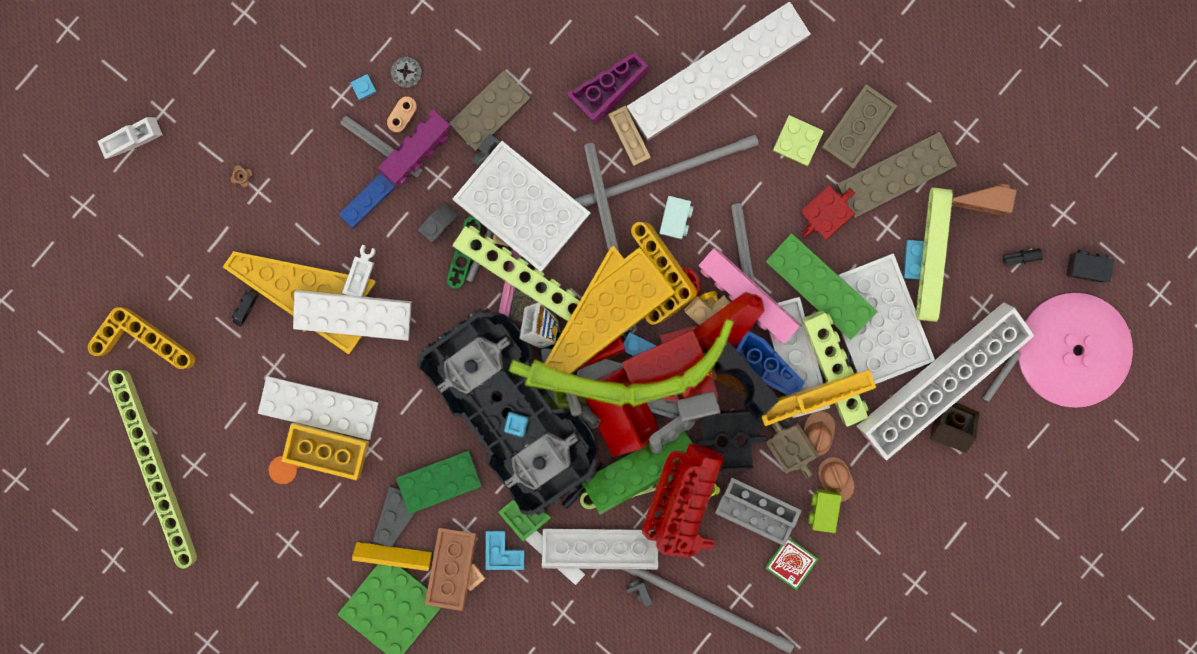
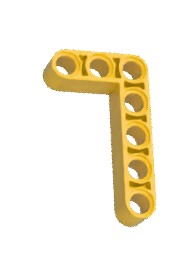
[631,222,697,325]
[88,307,195,369]

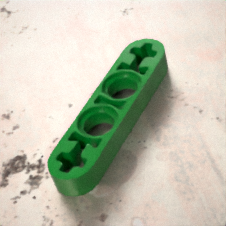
[447,217,482,289]

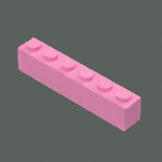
[698,248,802,344]

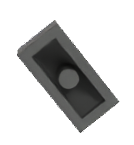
[418,203,459,244]

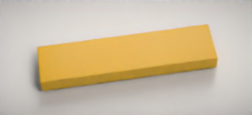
[352,542,432,571]

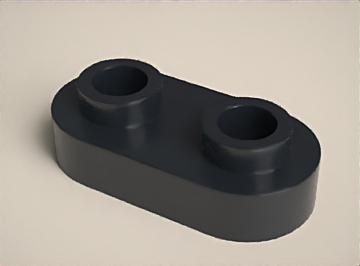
[231,290,259,327]

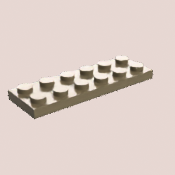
[836,132,957,219]

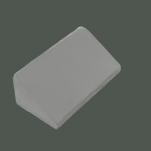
[677,392,720,421]

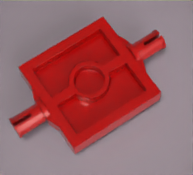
[800,186,855,240]

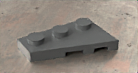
[373,486,416,547]

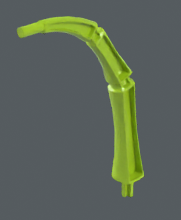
[509,319,733,407]

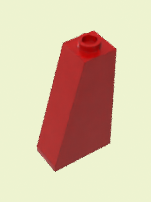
[693,292,764,350]

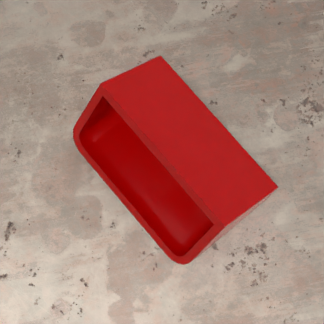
[584,368,658,457]

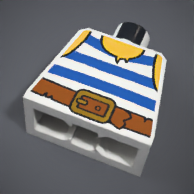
[520,302,560,348]

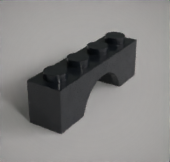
[712,341,780,420]

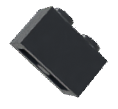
[1066,250,1114,283]

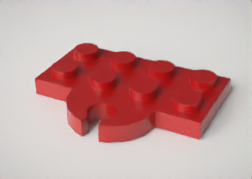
[622,330,705,401]

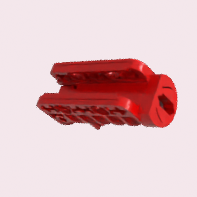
[642,444,724,557]

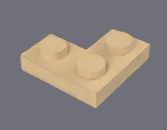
[684,295,731,325]

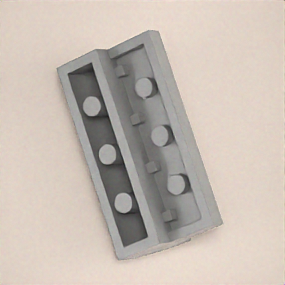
[714,478,802,546]

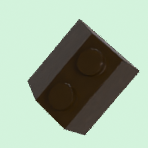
[930,403,979,453]

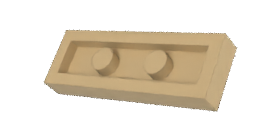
[608,106,651,166]

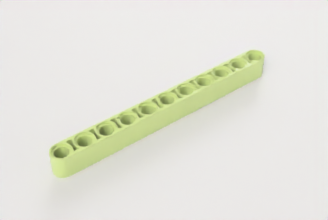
[108,370,197,568]

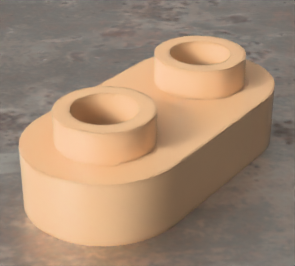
[387,97,417,133]

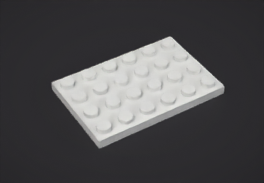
[453,141,590,272]
[839,253,935,384]

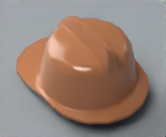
[804,411,835,456]
[818,457,855,502]

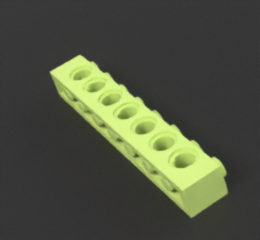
[452,225,580,322]

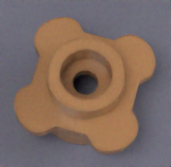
[230,165,252,187]

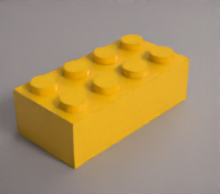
[282,422,369,480]

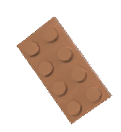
[425,528,477,611]

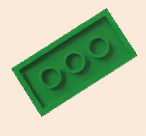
[396,451,482,514]

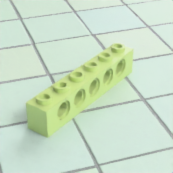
[800,310,869,427]

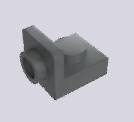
[626,579,652,607]

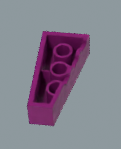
[566,52,650,125]
[378,109,450,188]

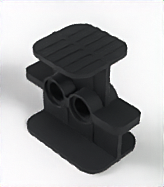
[696,409,768,472]

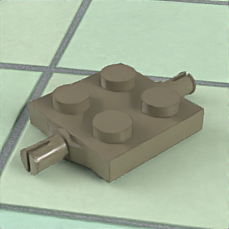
[766,422,819,479]

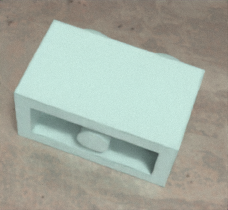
[659,196,693,240]

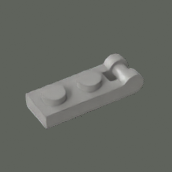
[649,415,695,454]

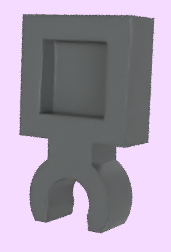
[472,134,500,167]

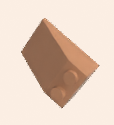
[952,184,1017,216]

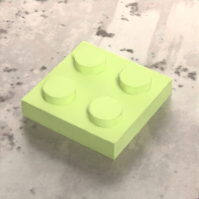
[773,115,824,166]

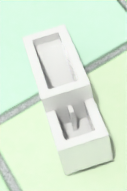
[98,117,163,159]

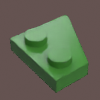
[498,499,551,541]

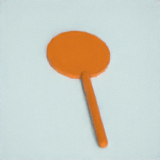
[269,456,301,484]

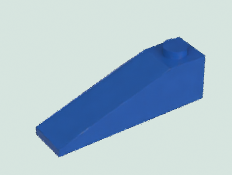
[735,331,805,395]

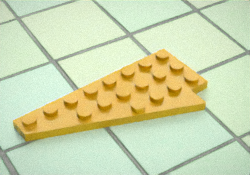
[544,245,675,374]
[223,251,377,354]

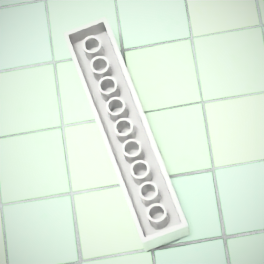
[627,2,810,141]
[857,302,1034,461]

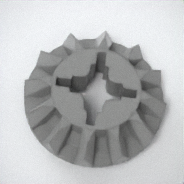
[391,56,422,88]

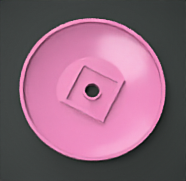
[1017,293,1133,407]

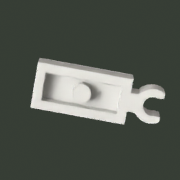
[342,245,376,297]

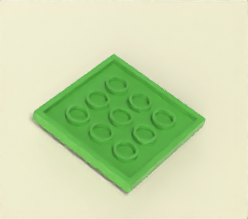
[337,564,441,654]

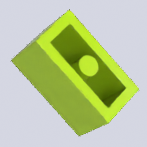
[808,488,842,533]

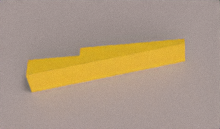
[761,369,876,426]

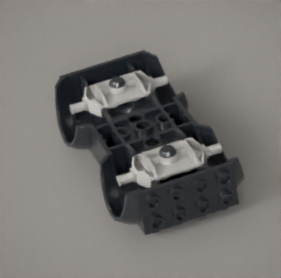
[417,308,599,516]

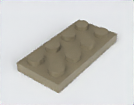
[449,70,531,151]
[821,84,897,170]

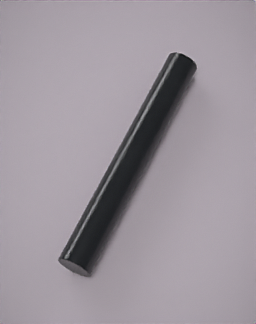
[562,463,606,509]

